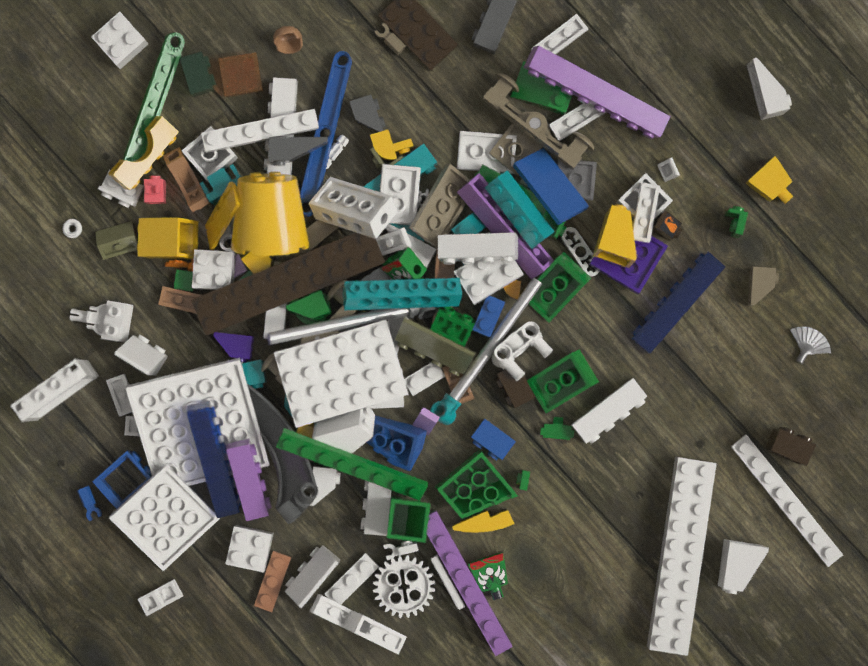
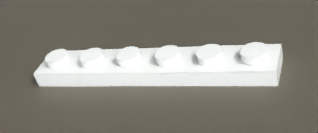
[201,109,319,153]

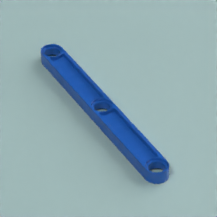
[300,51,352,216]

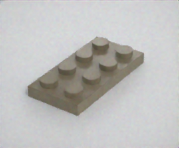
[409,164,470,249]

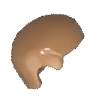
[273,26,303,54]

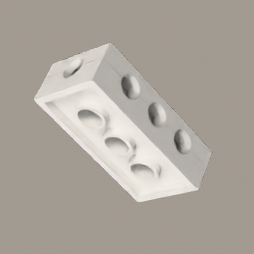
[309,177,397,239]

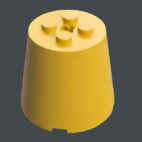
[231,171,309,256]

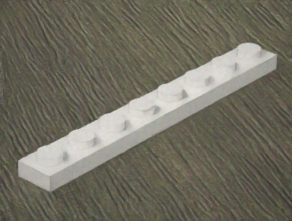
[730,435,843,567]

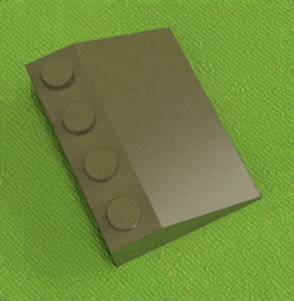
[395,318,475,376]

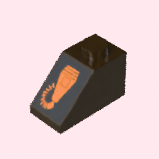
[652,210,683,241]

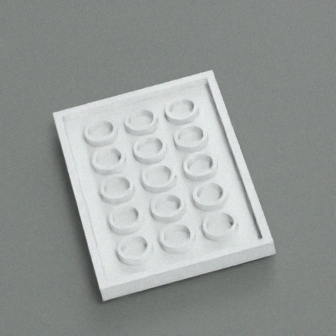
[274,320,408,428]

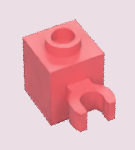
[144,176,166,204]

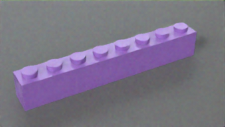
[523,46,670,139]
[427,510,512,656]

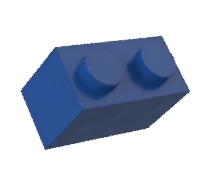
[472,296,505,338]
[471,419,516,461]

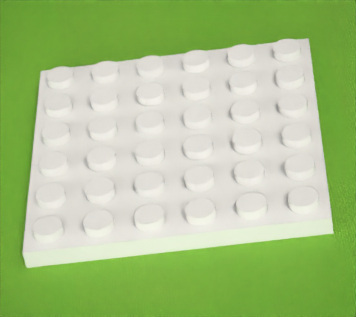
[126,358,270,486]

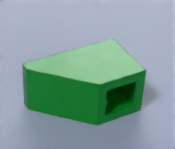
[286,290,333,322]

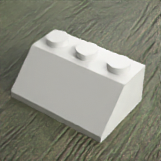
[285,545,341,608]

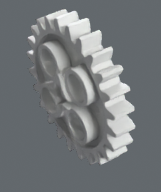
[373,555,435,618]

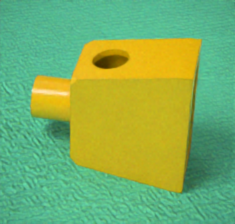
[746,156,793,204]

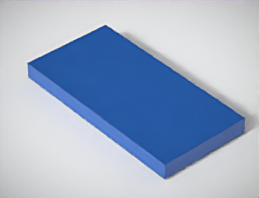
[513,148,589,225]

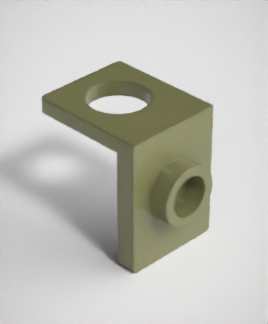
[370,148,403,168]

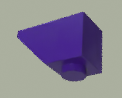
[214,332,254,363]

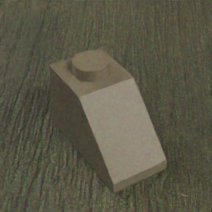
[748,267,779,306]

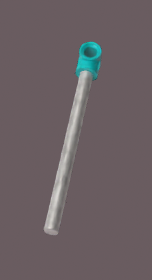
[430,277,542,425]

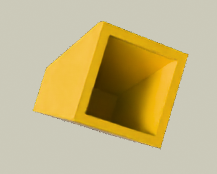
[593,204,637,268]
[137,218,199,259]

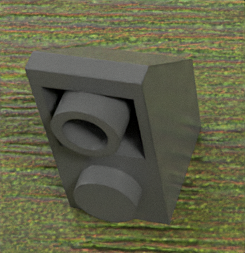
[349,95,386,133]

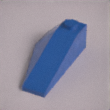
[366,416,427,471]

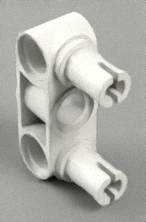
[491,322,553,381]

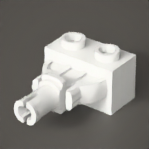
[70,301,134,342]

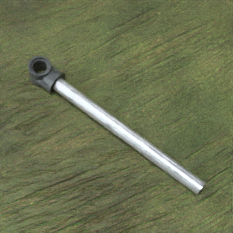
[267,307,436,344]

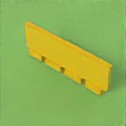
[205,182,240,250]

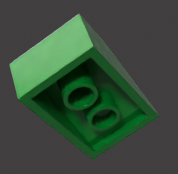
[511,61,572,116]
[529,252,591,323]
[527,349,599,413]

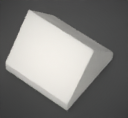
[657,158,680,182]

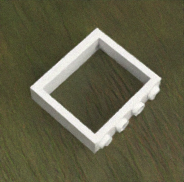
[11,359,99,422]

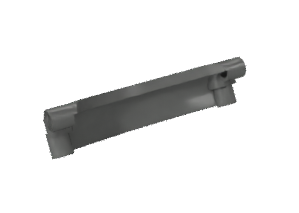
[207,364,318,524]

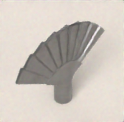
[790,326,831,364]

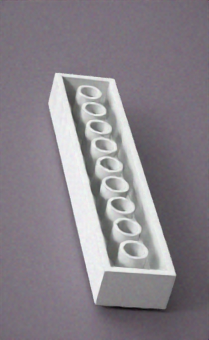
[647,457,717,656]

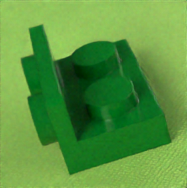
[725,206,748,239]
[430,307,476,347]

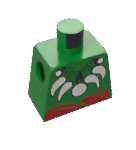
[381,247,426,280]
[468,552,508,600]

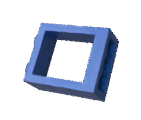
[93,450,152,509]

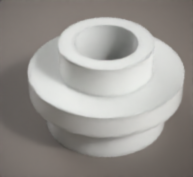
[63,219,82,238]

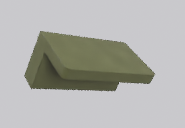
[96,221,138,260]

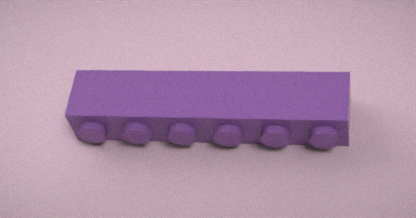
[457,173,554,280]

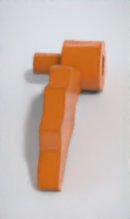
[165,259,194,272]

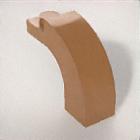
[163,147,209,212]

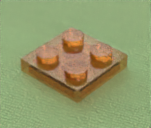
[219,52,263,97]

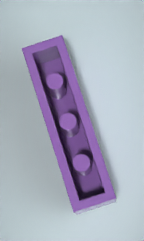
[226,438,272,521]

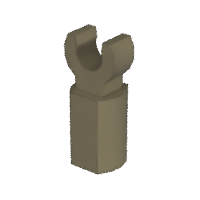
[375,23,406,55]

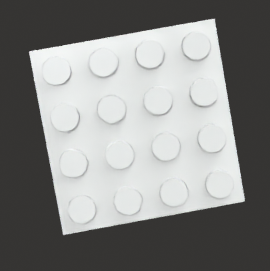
[109,464,220,571]

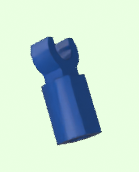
[77,486,102,521]

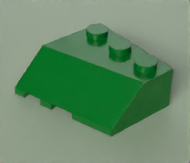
[435,450,518,519]

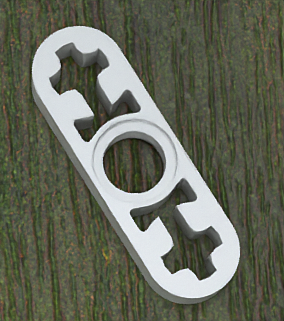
[561,227,599,277]

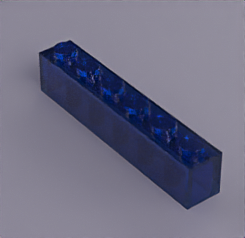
[631,252,726,354]
[186,401,242,518]

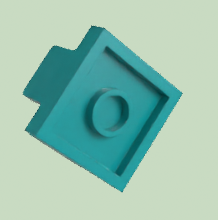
[200,164,241,206]

